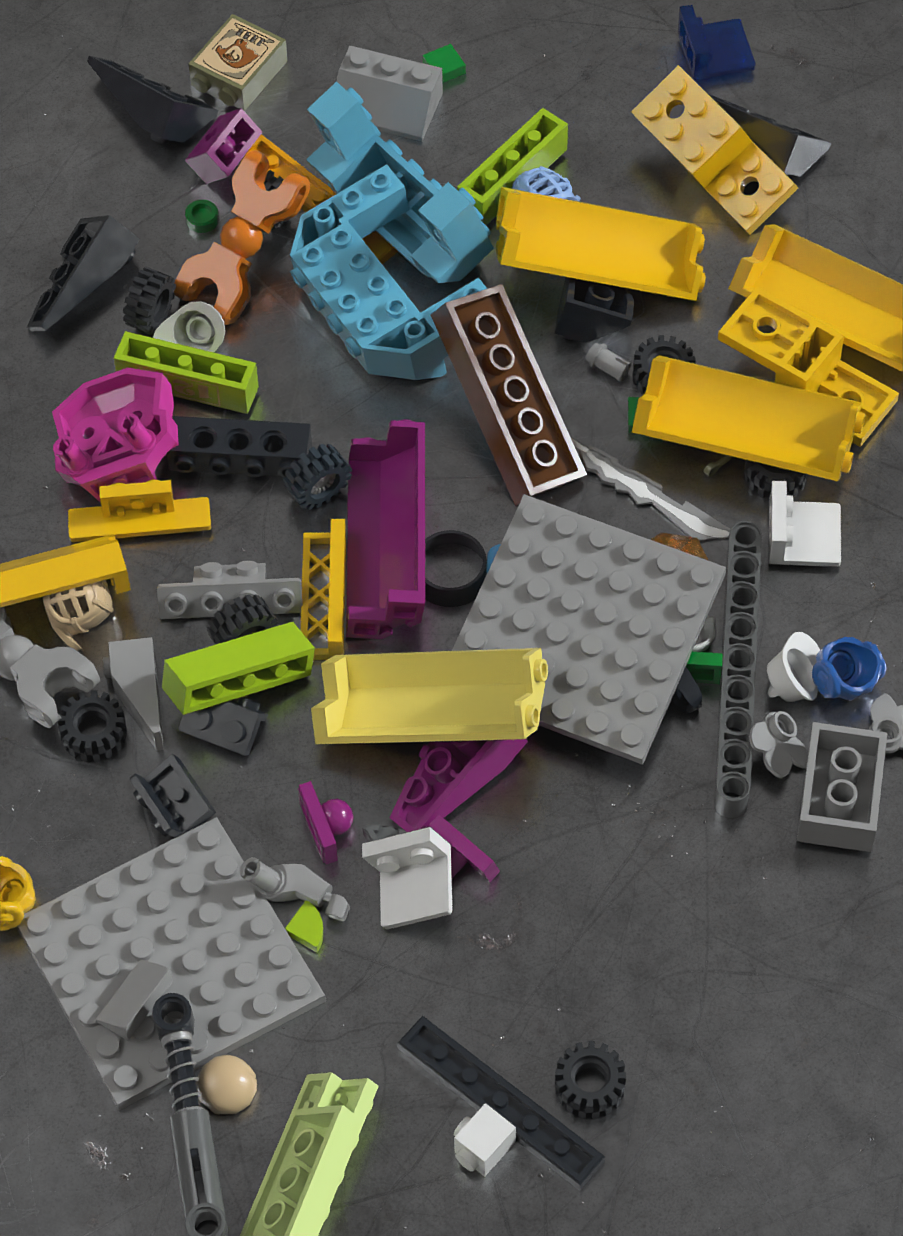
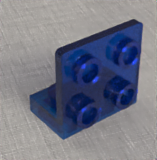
[678,5,756,80]

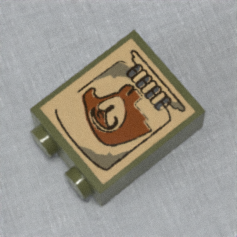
[188,14,288,111]

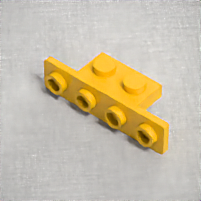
[68,480,211,542]

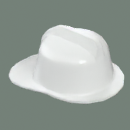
[153,301,225,352]
[767,632,820,702]

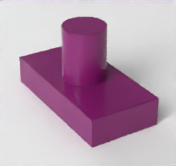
[429,815,500,882]

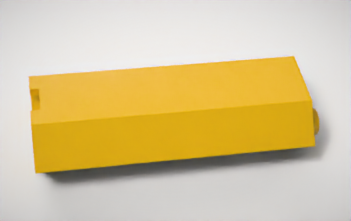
[728,224,903,372]
[0,534,131,608]

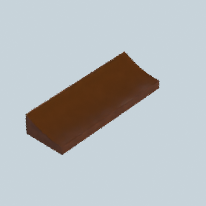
[431,284,587,506]

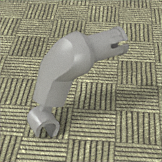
[240,857,350,922]

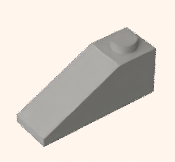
[103,637,164,751]

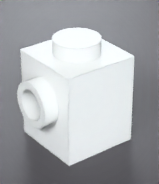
[454,1103,516,1177]

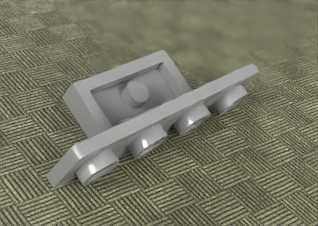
[157,561,303,619]

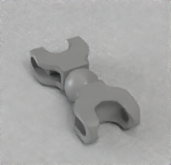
[0,607,101,728]

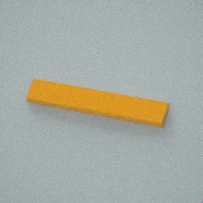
[241,134,398,264]

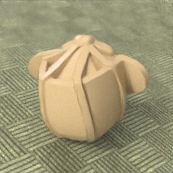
[42,580,114,651]

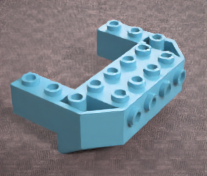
[306,81,494,283]
[290,164,487,380]

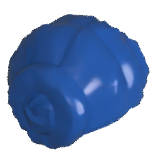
[812,637,887,701]

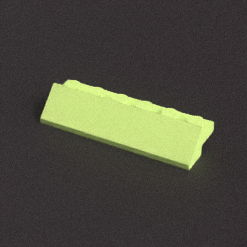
[240,1072,378,1236]

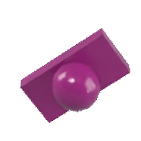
[298,781,354,865]

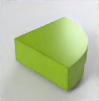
[285,900,323,953]

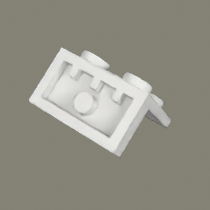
[769,481,841,567]
[362,827,452,929]

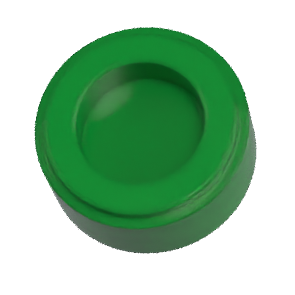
[185,200,219,233]

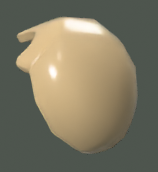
[196,1055,257,1114]

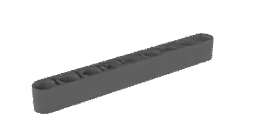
[714,521,762,819]

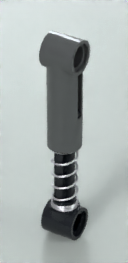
[152,993,228,1236]

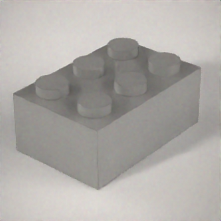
[796,722,887,852]

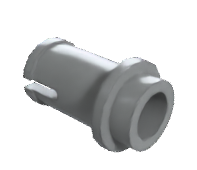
[585,342,632,382]

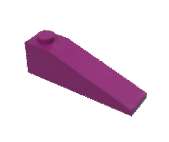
[389,739,528,832]

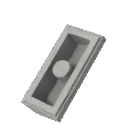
[96,959,173,1041]

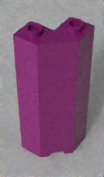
[346,419,425,639]

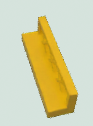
[300,519,346,660]

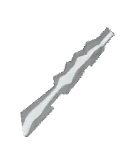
[571,437,731,542]

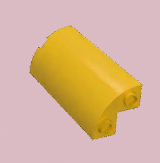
[496,187,706,301]
[632,355,866,481]

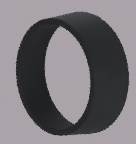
[425,530,487,607]

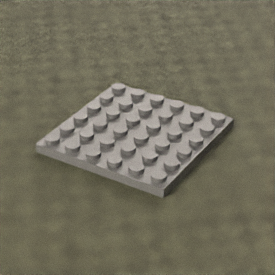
[452,494,726,765]
[17,817,326,1110]

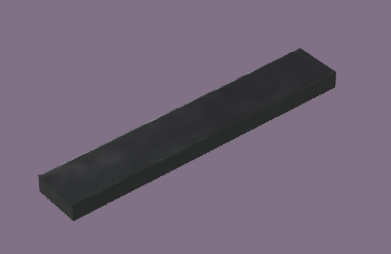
[397,1015,605,1190]

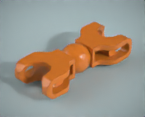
[173,150,310,325]

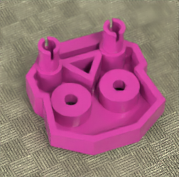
[52,368,179,502]

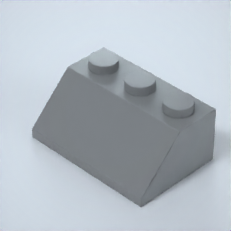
[337,46,443,142]

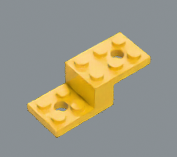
[631,65,798,235]
[718,287,899,447]

